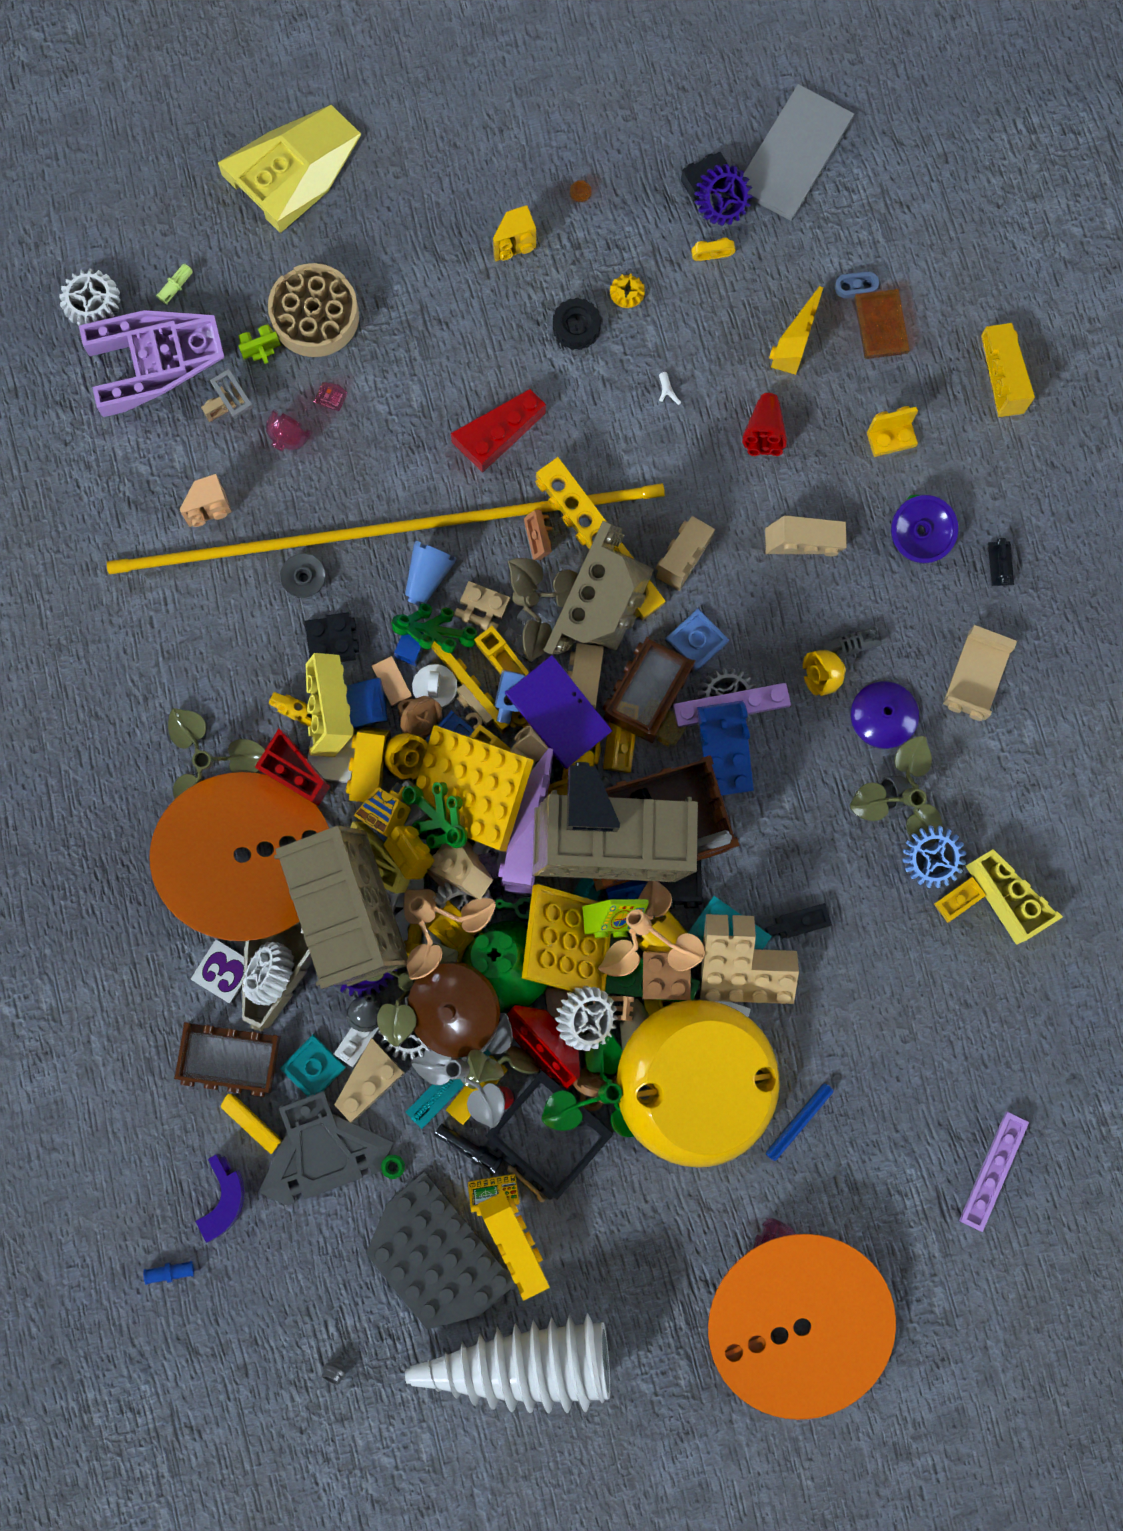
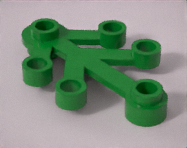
[391,603,478,653]
[402,782,467,849]

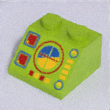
[582,899,649,938]

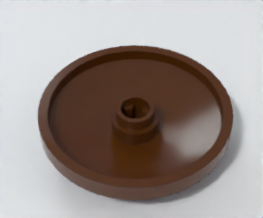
[408,961,500,1058]

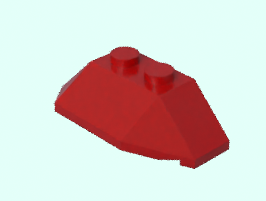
[506,1005,580,1088]

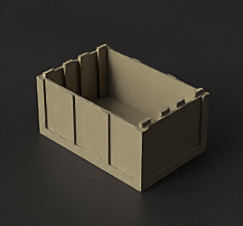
[532,790,698,882]
[274,826,408,989]

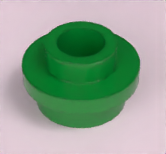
[381,1155,405,1179]

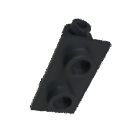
[988,538,1014,586]

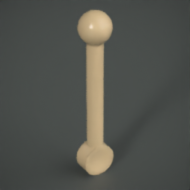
[507,1165,547,1202]

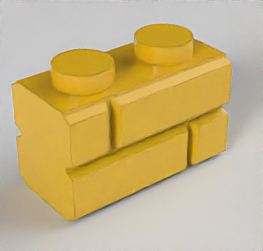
[383,826,435,880]

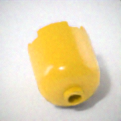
[637,911,688,951]

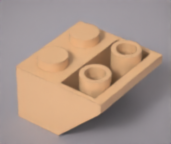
[180,474,232,527]

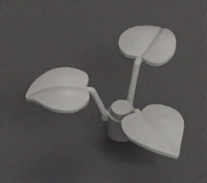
[411,1013,513,1128]

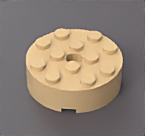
[268,263,359,357]

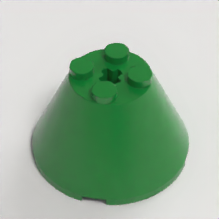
[462,921,548,1014]

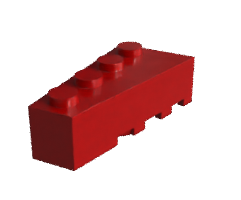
[450,389,546,473]

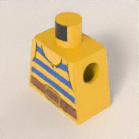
[354,782,411,837]

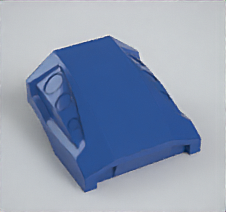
[346,678,388,729]

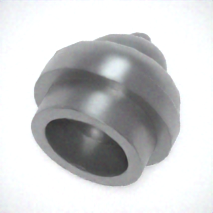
[321,1358,346,1385]

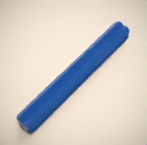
[766,1083,834,1161]

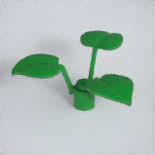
[541,1032,635,1137]

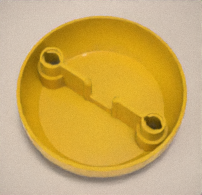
[617,1000,780,1167]

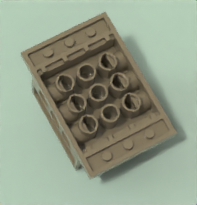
[544,521,654,655]

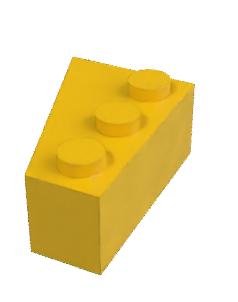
[346,727,391,802]

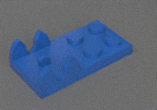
[697,700,754,796]

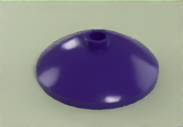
[891,495,958,563]
[850,681,919,749]

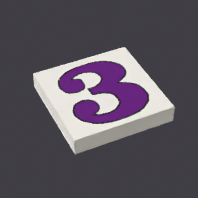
[191,939,244,1004]

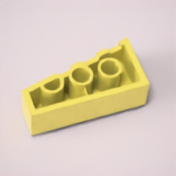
[966,849,1063,945]

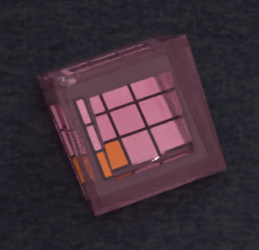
[314,382,347,411]

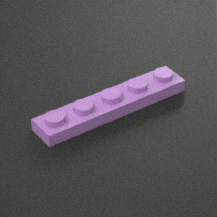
[673,683,791,728]
[959,1112,1029,1232]

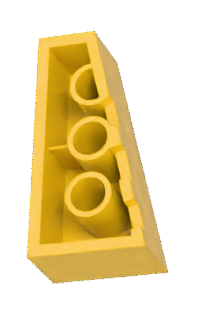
[981,323,1035,417]
[478,1191,550,1301]

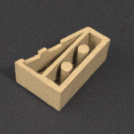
[765,515,847,556]
[655,516,715,591]
[334,1038,405,1122]

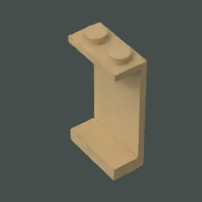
[943,625,1017,721]

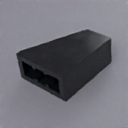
[566,762,620,832]

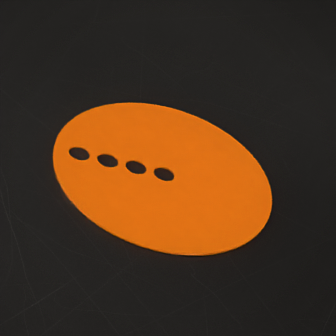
[149,772,329,941]
[708,1234,896,1420]

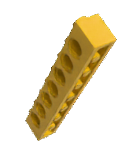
[535,457,666,621]

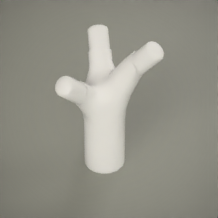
[659,372,681,405]

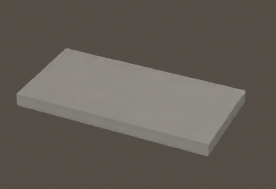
[735,84,854,221]

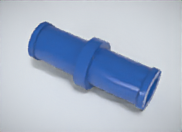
[143,1261,194,1285]

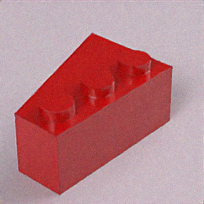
[255,728,330,806]

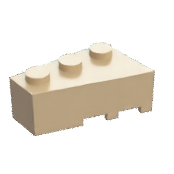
[568,643,604,709]
[427,841,493,900]

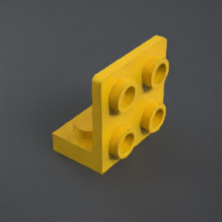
[867,406,918,457]

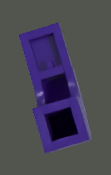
[195,1154,245,1243]

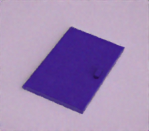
[505,655,612,769]

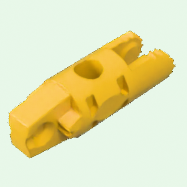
[269,692,312,727]

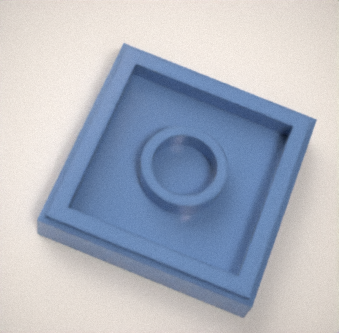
[665,608,729,672]

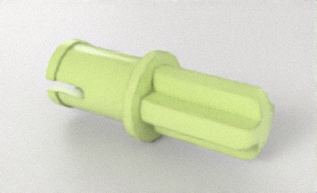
[156,264,193,305]

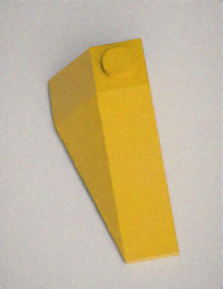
[769,286,824,375]

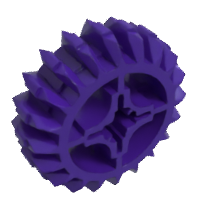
[694,164,753,226]

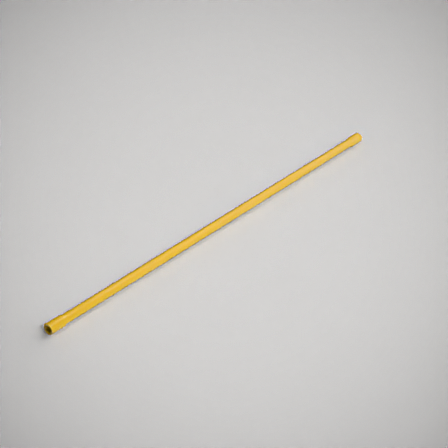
[107,483,665,575]

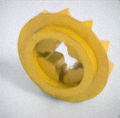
[610,274,645,308]

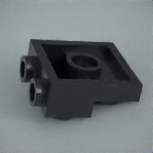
[305,612,359,662]

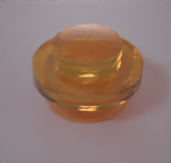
[570,180,591,202]

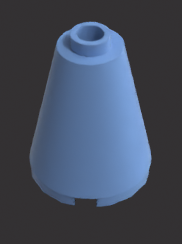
[405,541,457,606]

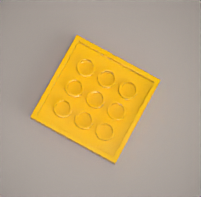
[522,884,611,992]

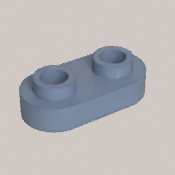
[834,272,879,298]

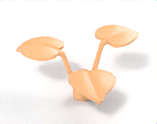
[598,881,705,977]
[404,889,496,980]

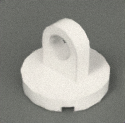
[412,664,458,709]

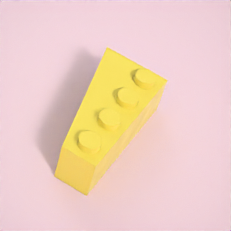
[305,653,354,757]

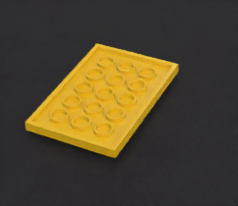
[416,725,534,852]

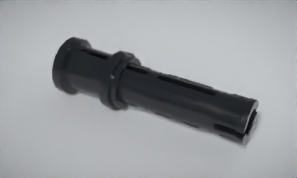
[434,1123,504,1177]

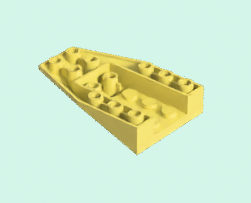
[218,105,361,233]

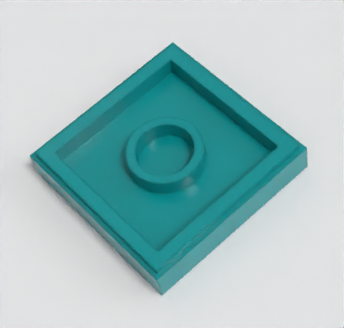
[279,1034,347,1096]

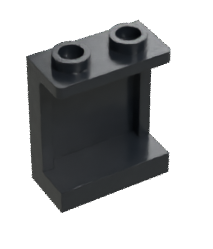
[658,860,703,909]

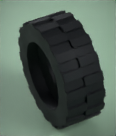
[553,298,601,350]

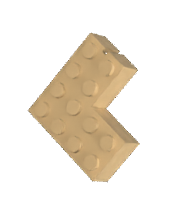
[699,914,799,1004]

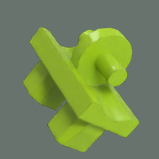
[238,324,281,364]

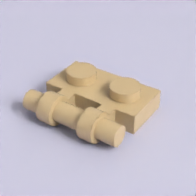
[454,581,510,630]

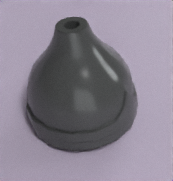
[880,775,919,810]
[346,995,381,1032]

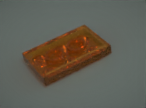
[854,289,910,359]

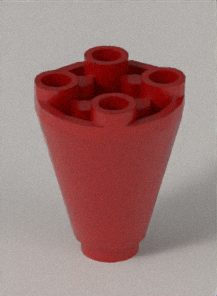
[742,393,787,456]

